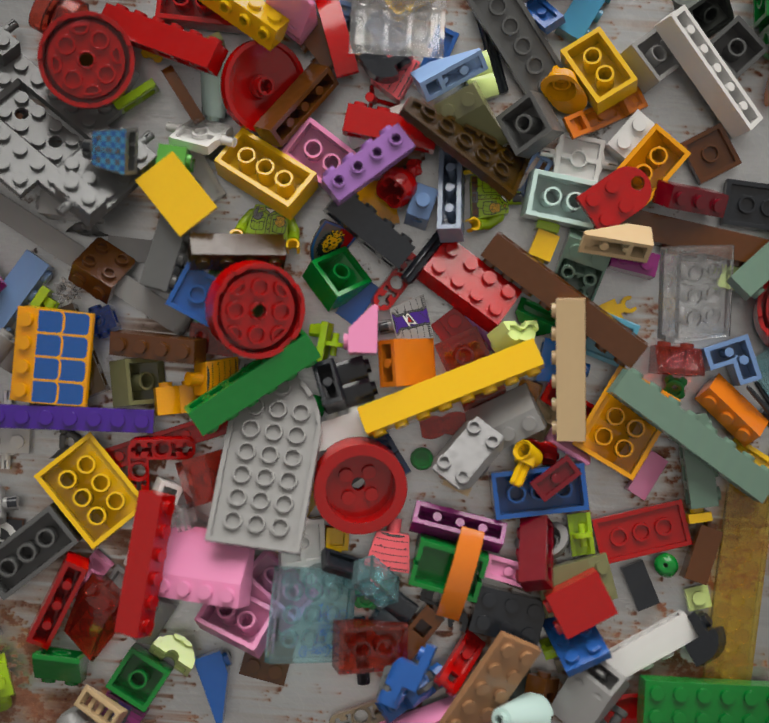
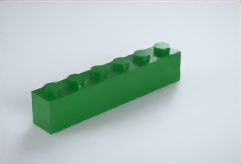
[184,329,321,436]

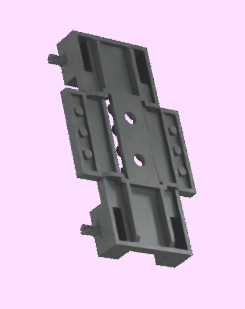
[0,19,157,228]

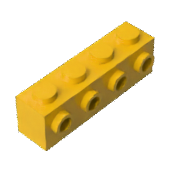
[199,0,290,51]

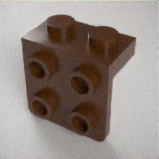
[68,237,136,305]

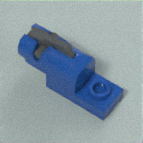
[377,643,438,710]
[375,662,450,723]

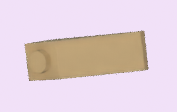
[578,223,654,263]

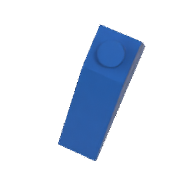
[195,647,232,723]

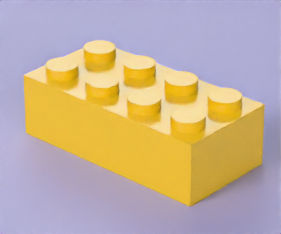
[214,127,319,221]

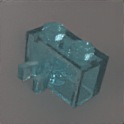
[347,555,400,608]

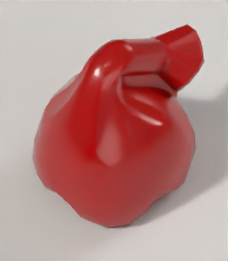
[376,159,422,209]

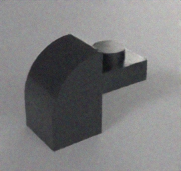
[359,43,413,84]
[684,610,726,667]

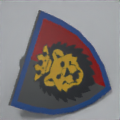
[310,219,356,261]

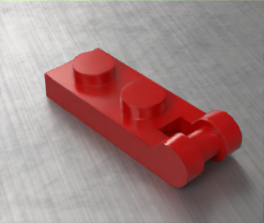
[433,630,486,697]

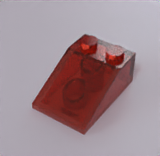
[434,326,506,411]
[175,449,223,508]
[64,573,121,661]
[332,619,408,675]

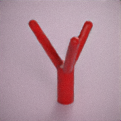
[365,85,398,108]

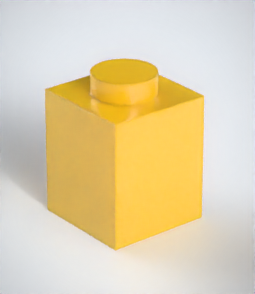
[528,228,560,265]

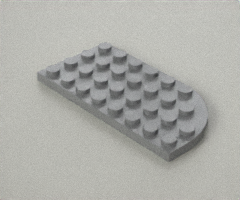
[205,359,322,555]

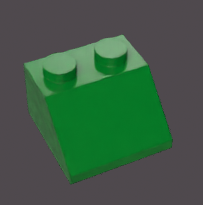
[302,246,372,312]
[32,646,90,686]

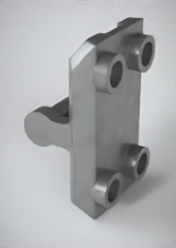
[432,416,504,490]

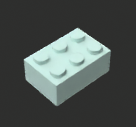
[520,168,598,231]

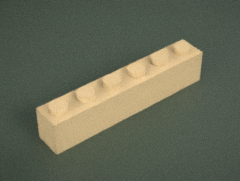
[551,298,586,442]

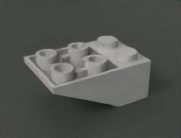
[551,661,630,723]

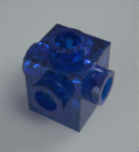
[87,304,121,339]

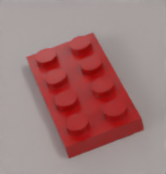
[591,499,692,564]

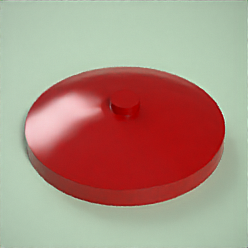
[220,40,304,133]

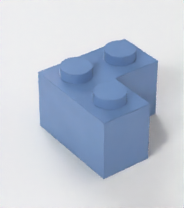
[697,334,763,386]

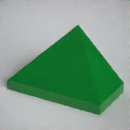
[515,297,556,336]

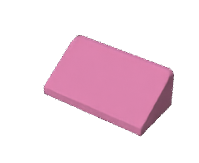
[544,427,591,466]
[625,450,668,501]

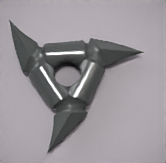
[66,221,108,237]
[49,430,82,459]

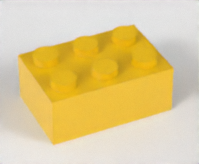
[560,26,638,115]

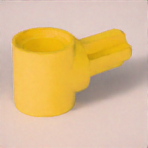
[510,440,543,488]

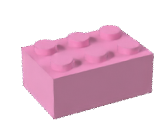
[282,117,357,191]

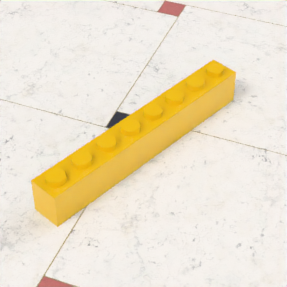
[357,338,544,438]

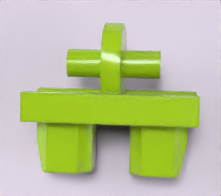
[309,321,344,362]
[566,512,595,557]

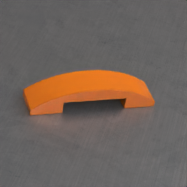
[562,86,648,140]
[436,526,485,621]

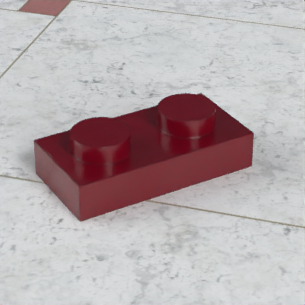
[529,454,582,502]

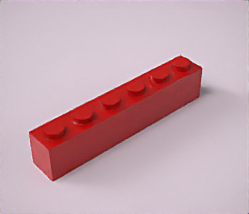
[101,3,229,77]
[114,490,176,639]

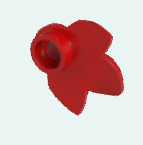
[523,438,560,466]

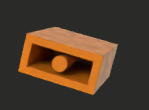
[377,338,436,387]

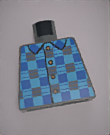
[82,128,139,175]

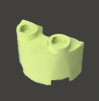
[487,320,539,352]
[148,634,195,677]

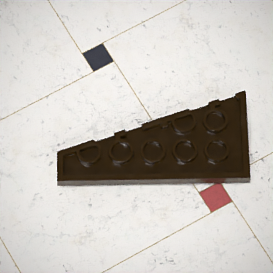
[399,96,531,201]

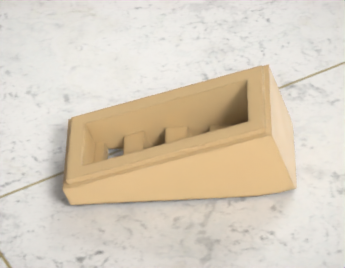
[74,685,128,723]

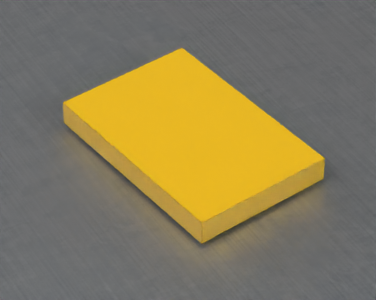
[135,151,218,237]

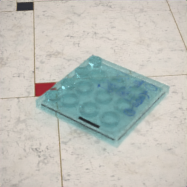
[264,566,357,664]

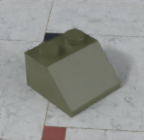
[109,358,166,408]

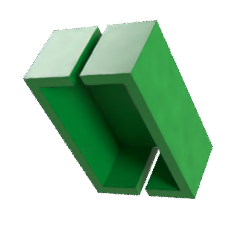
[408,533,489,603]

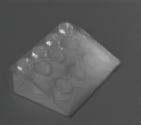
[349,0,447,59]
[657,245,734,344]

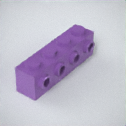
[321,123,415,206]

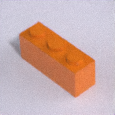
[695,373,769,447]

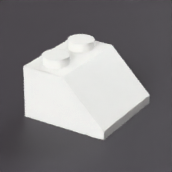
[604,109,655,164]

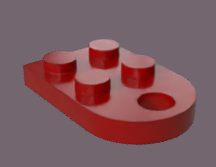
[575,166,652,229]

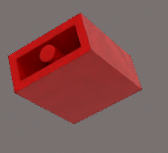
[542,567,618,640]

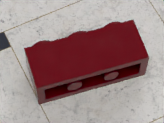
[652,179,729,218]
[515,515,554,592]

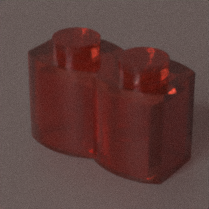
[418,411,466,439]

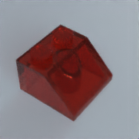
[648,341,705,377]

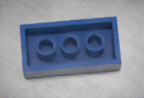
[489,462,590,520]

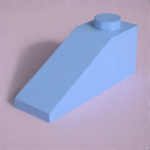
[410,48,488,102]

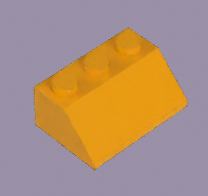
[617,123,691,208]

